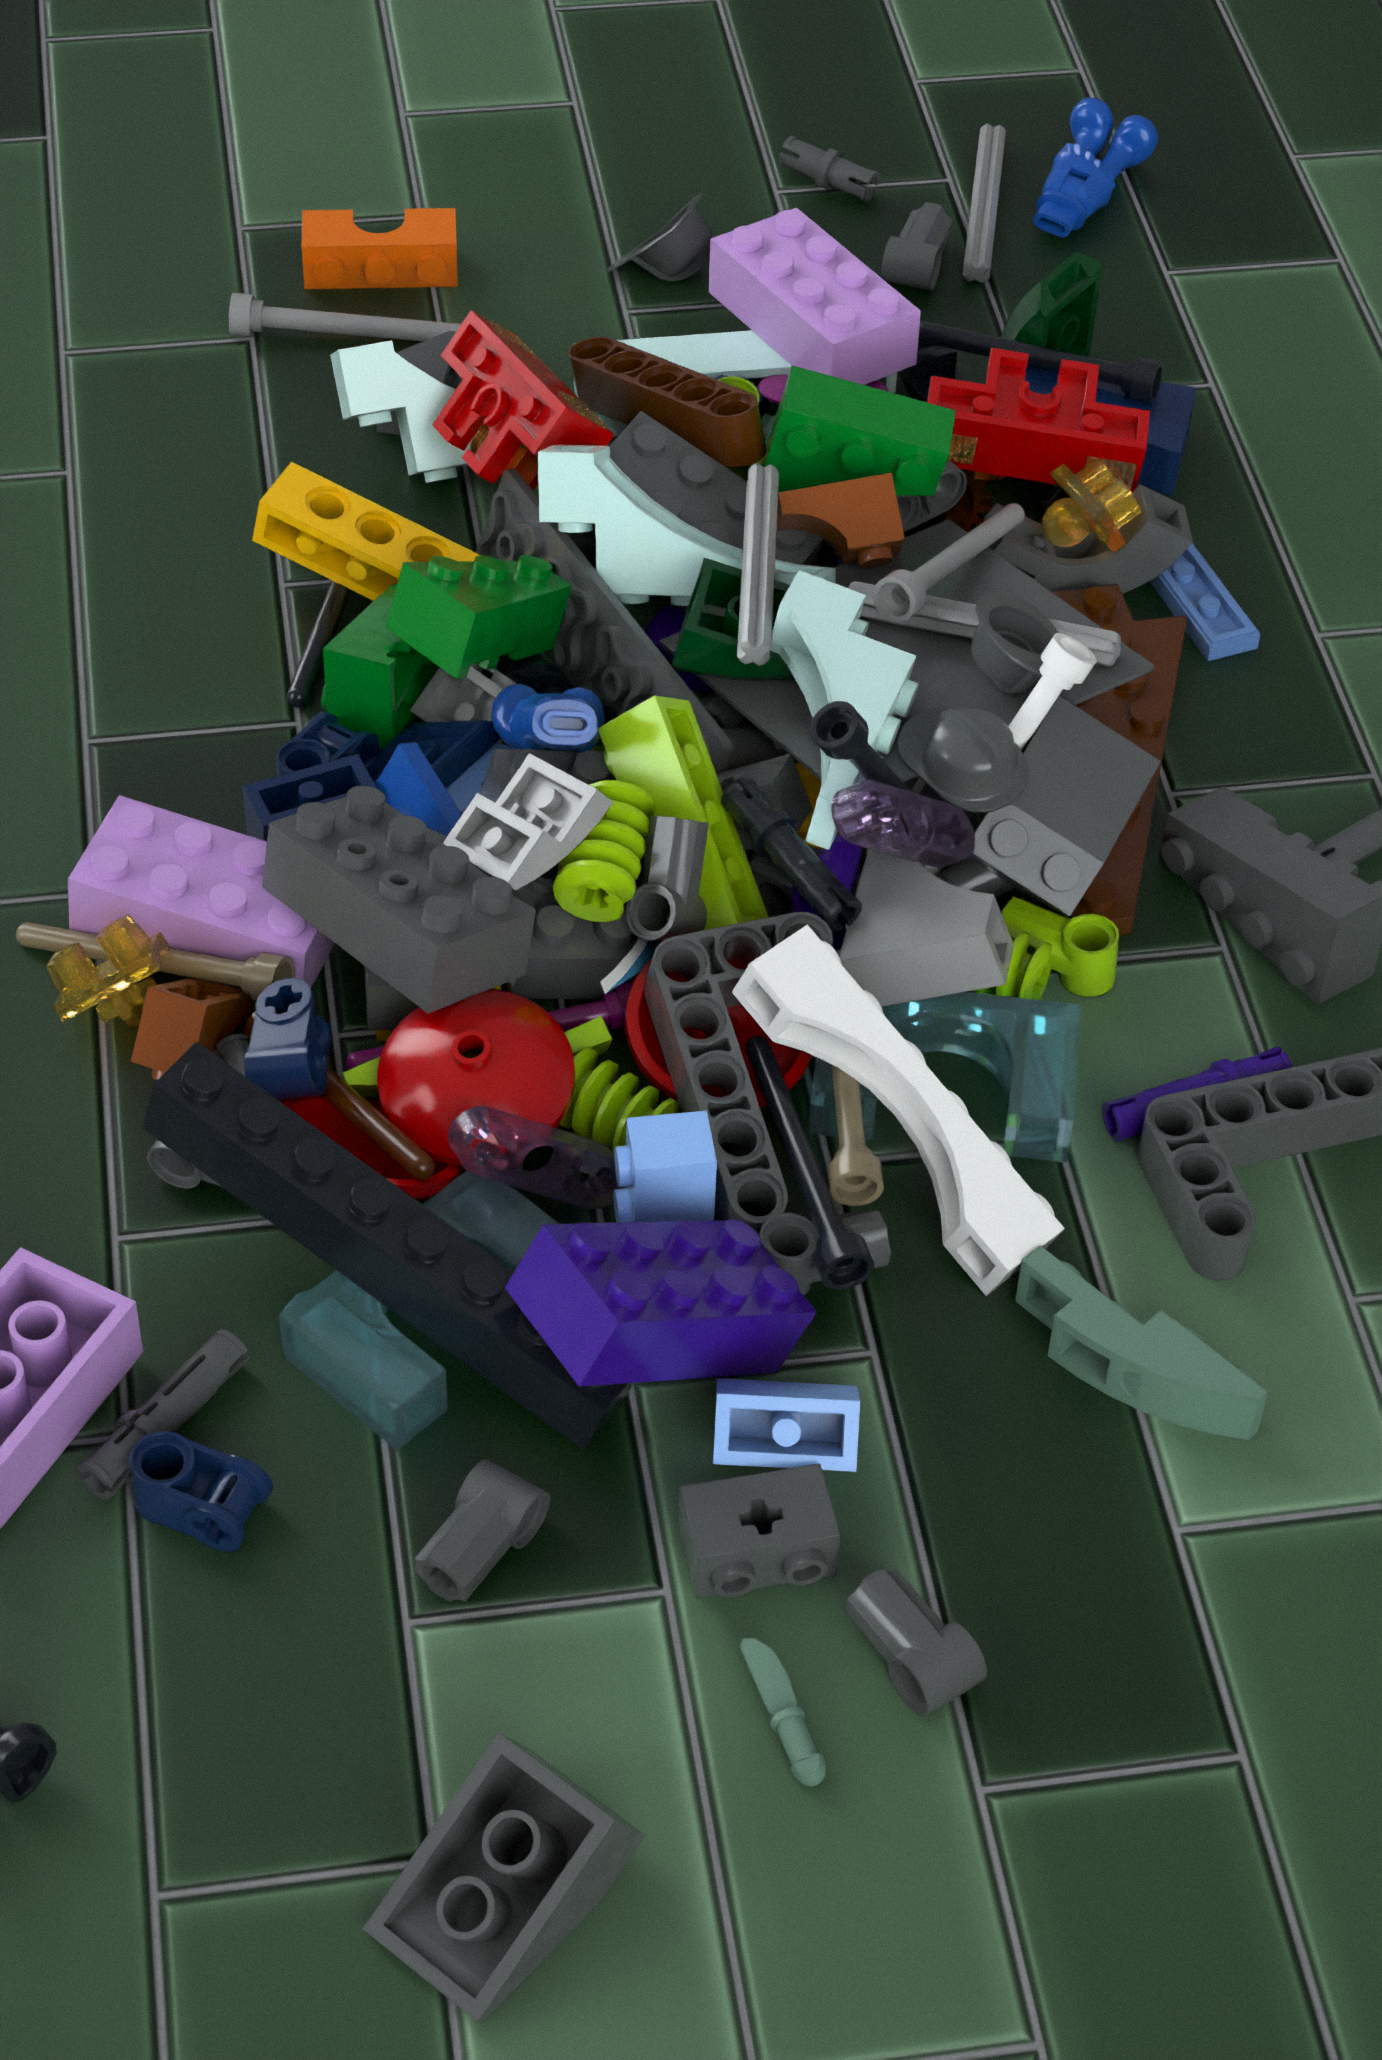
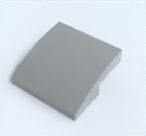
[443,753,613,890]

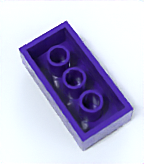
[505,1219,817,1387]

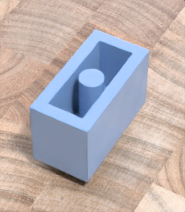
[613,1110,717,1223]
[713,1378,860,1472]

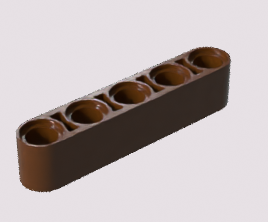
[568,336,767,467]

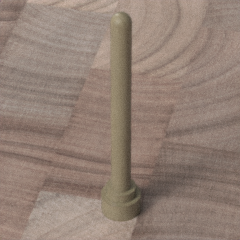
[16,922,296,1002]
[828,1064,884,1206]

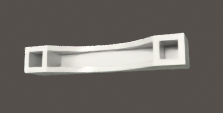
[732,924,1065,1296]

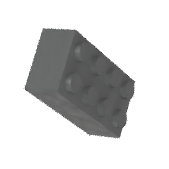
[585,411,825,566]

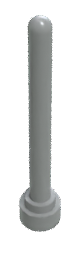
[229,292,461,342]
[873,503,1025,623]

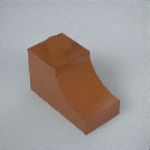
[777,473,905,568]
[131,978,255,1080]

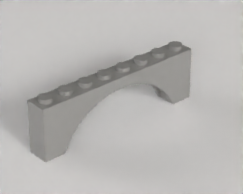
[836,776,1014,1007]

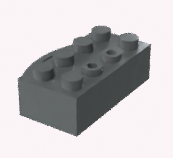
[481,749,645,999]
[262,786,536,1014]

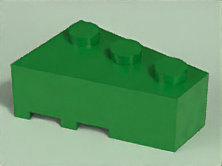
[762,365,956,496]
[385,555,572,679]
[321,583,440,749]

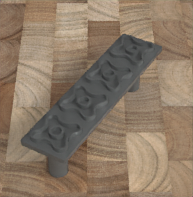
[476,469,788,773]

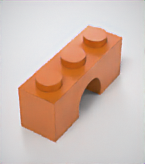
[301,208,458,289]

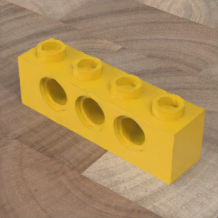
[252,462,481,601]

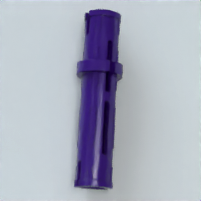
[1102,1046,1292,1142]

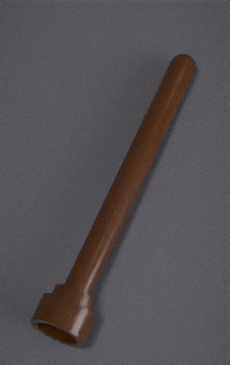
[243,1011,435,1180]

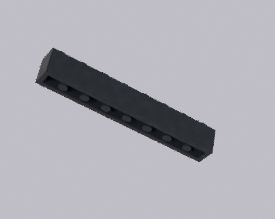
[142,1041,633,1451]

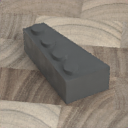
[1159,786,1382,1005]

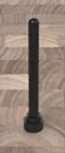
[918,321,1163,404]
[287,580,352,708]
[810,701,962,866]
[744,1035,874,1290]

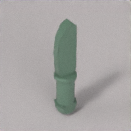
[740,1638,826,1787]

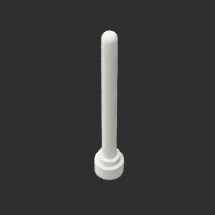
[925,633,1097,877]

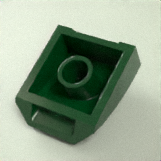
[1001,251,1102,356]
[671,557,795,681]

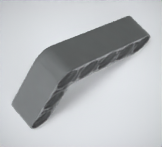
[644,912,833,1235]
[1137,1048,1382,1281]

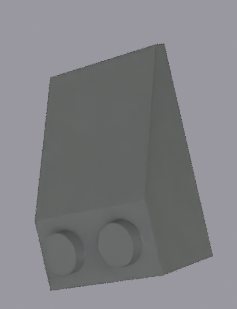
[957,696,1161,917]
[363,1733,645,2023]

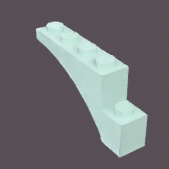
[330,340,626,483]
[538,445,836,606]
[770,570,919,850]

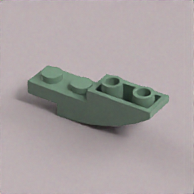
[1015,1246,1268,1440]

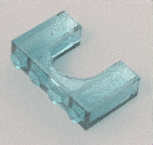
[808,992,1081,1163]
[279,1162,559,1451]

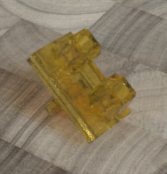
[1042,458,1142,553]
[46,914,171,1028]

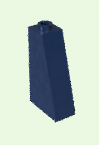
[1025,366,1197,495]

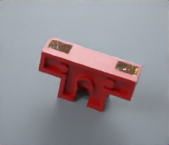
[432,310,614,491]
[927,348,1150,496]

